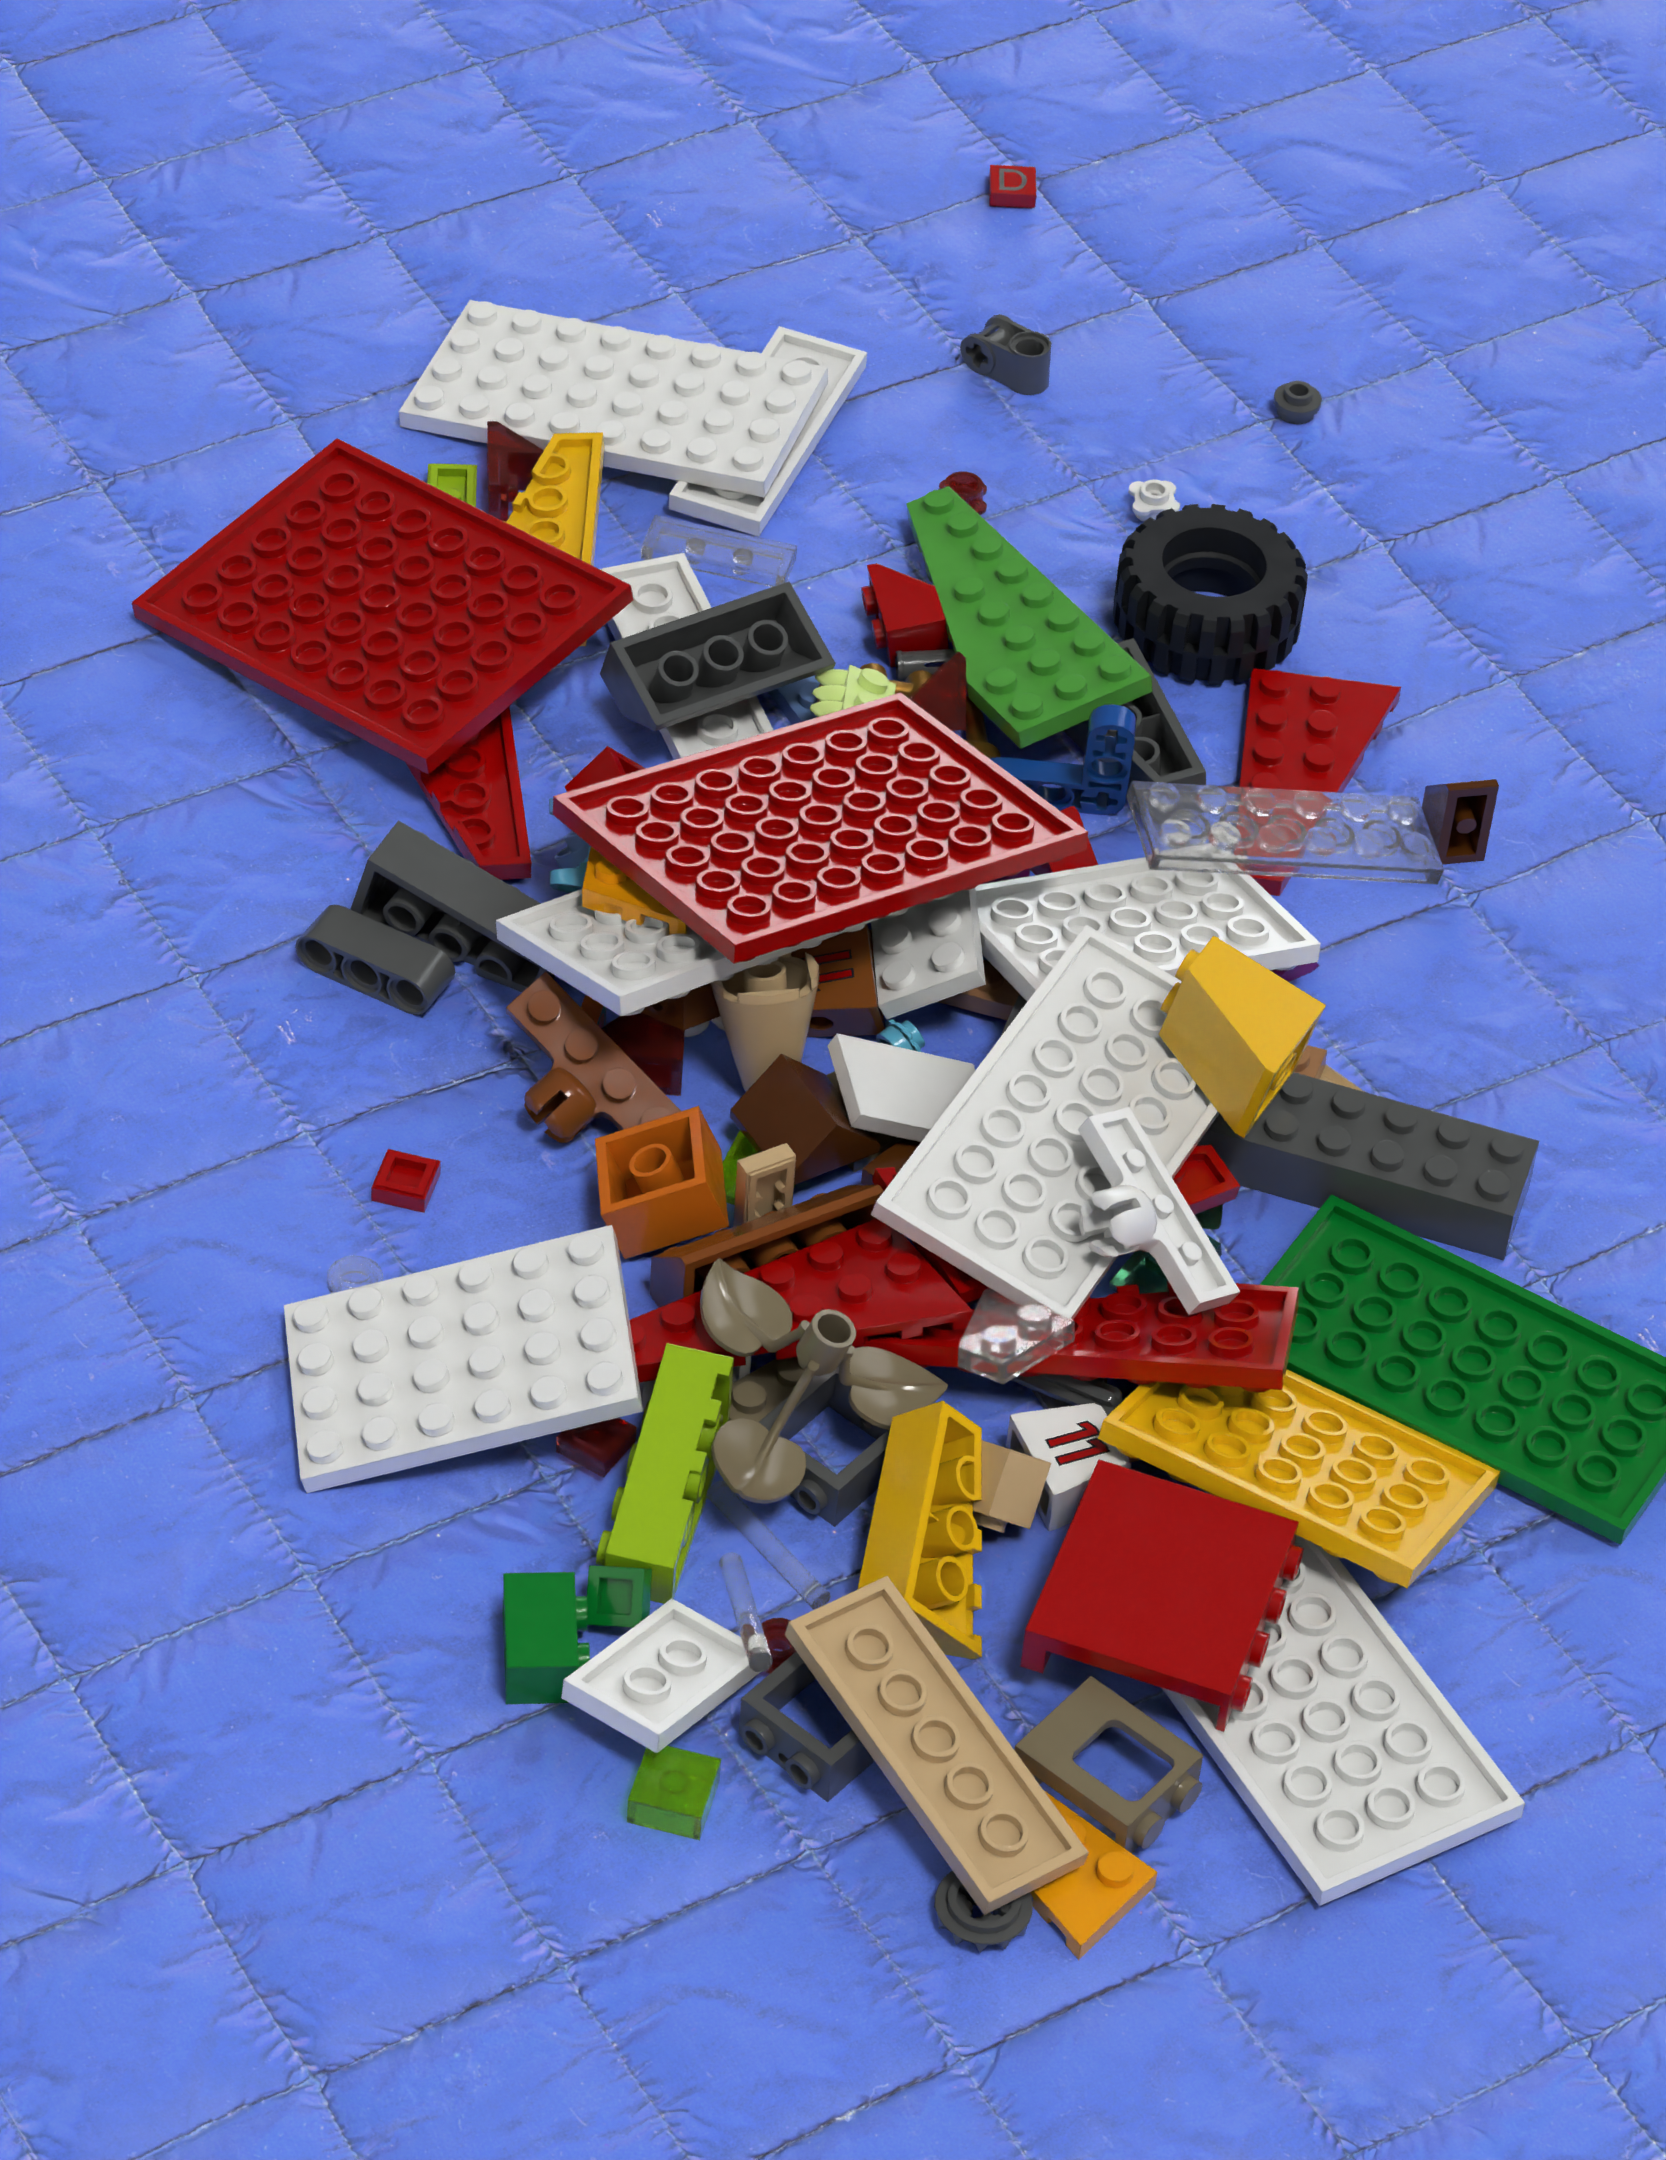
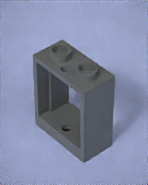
[759,1366,890,1527]
[738,1651,874,1802]

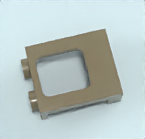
[1015,1676,1203,1853]

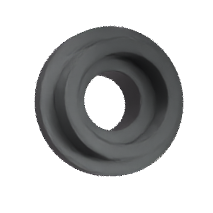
[1273,381,1322,424]

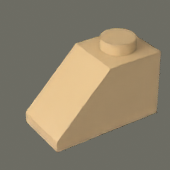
[973,1440,1051,1533]

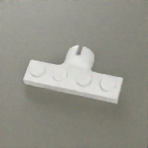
[1078,1107,1240,1315]

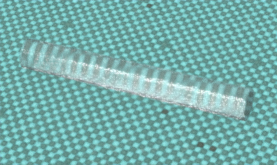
[707,1481,831,1610]
[719,1552,773,1672]

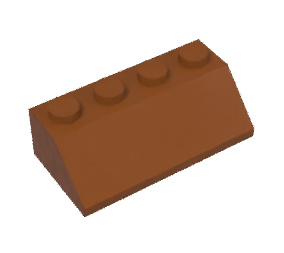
[650,1185,884,1308]

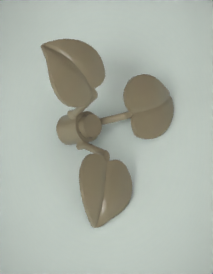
[700,1258,948,1504]

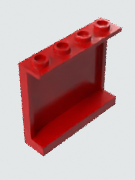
[1020,1459,1304,1732]

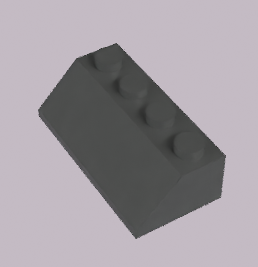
[600,581,836,731]

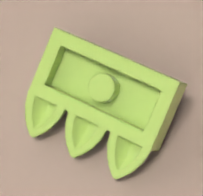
[810,665,896,717]

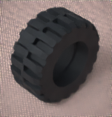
[1113,504,1308,685]

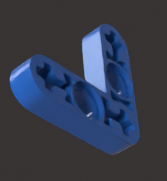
[991,704,1136,815]

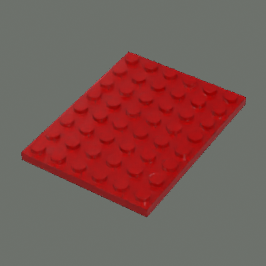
[131,438,633,774]
[553,692,1088,964]

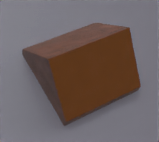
[730,1054,880,1185]

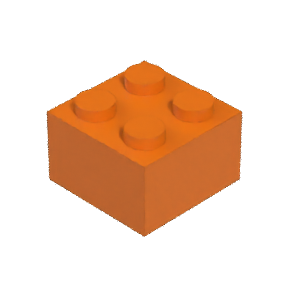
[595,1106,729,1259]

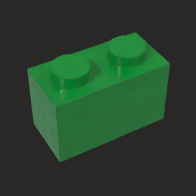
[502,1572,590,1704]

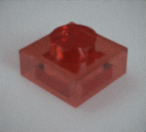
[556,1418,637,1478]

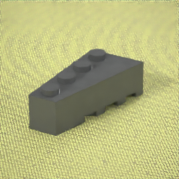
[1063,638,1207,829]
[350,820,555,992]

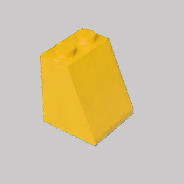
[1158,936,1326,1138]

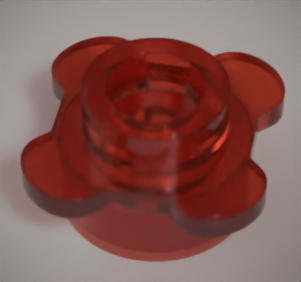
[939,471,987,515]

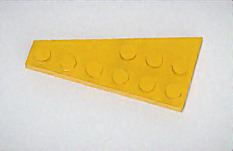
[504,432,605,646]

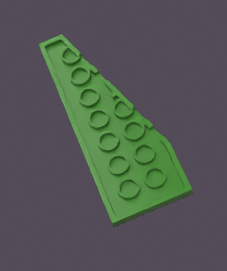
[906,486,1153,749]

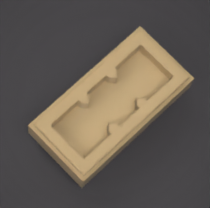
[733,1143,796,1227]

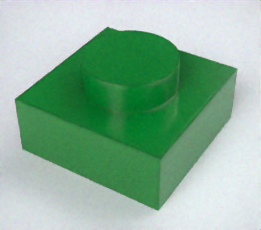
[587,1565,652,1627]

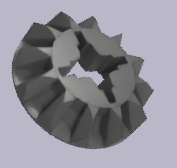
[934,1871,1033,1952]

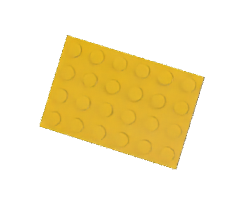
[1098,1369,1500,1588]

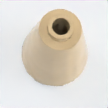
[710,952,819,1092]

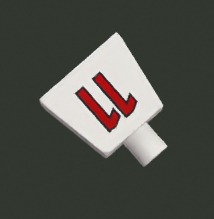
[1006,1403,1141,1531]

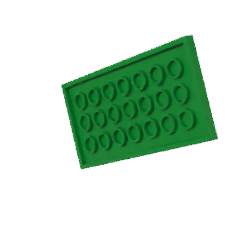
[1260,1194,1666,1545]

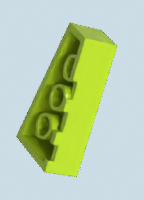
[596,1343,734,1604]

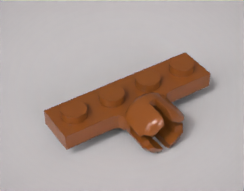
[506,971,681,1143]

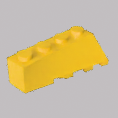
[857,1401,982,1659]

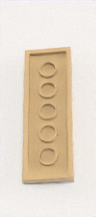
[785,1576,1089,1915]

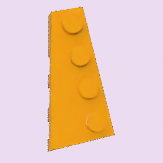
[1030,1791,1158,1960]

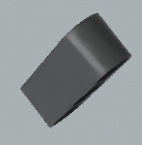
[295,905,456,1015]

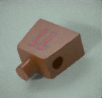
[791,924,885,1037]

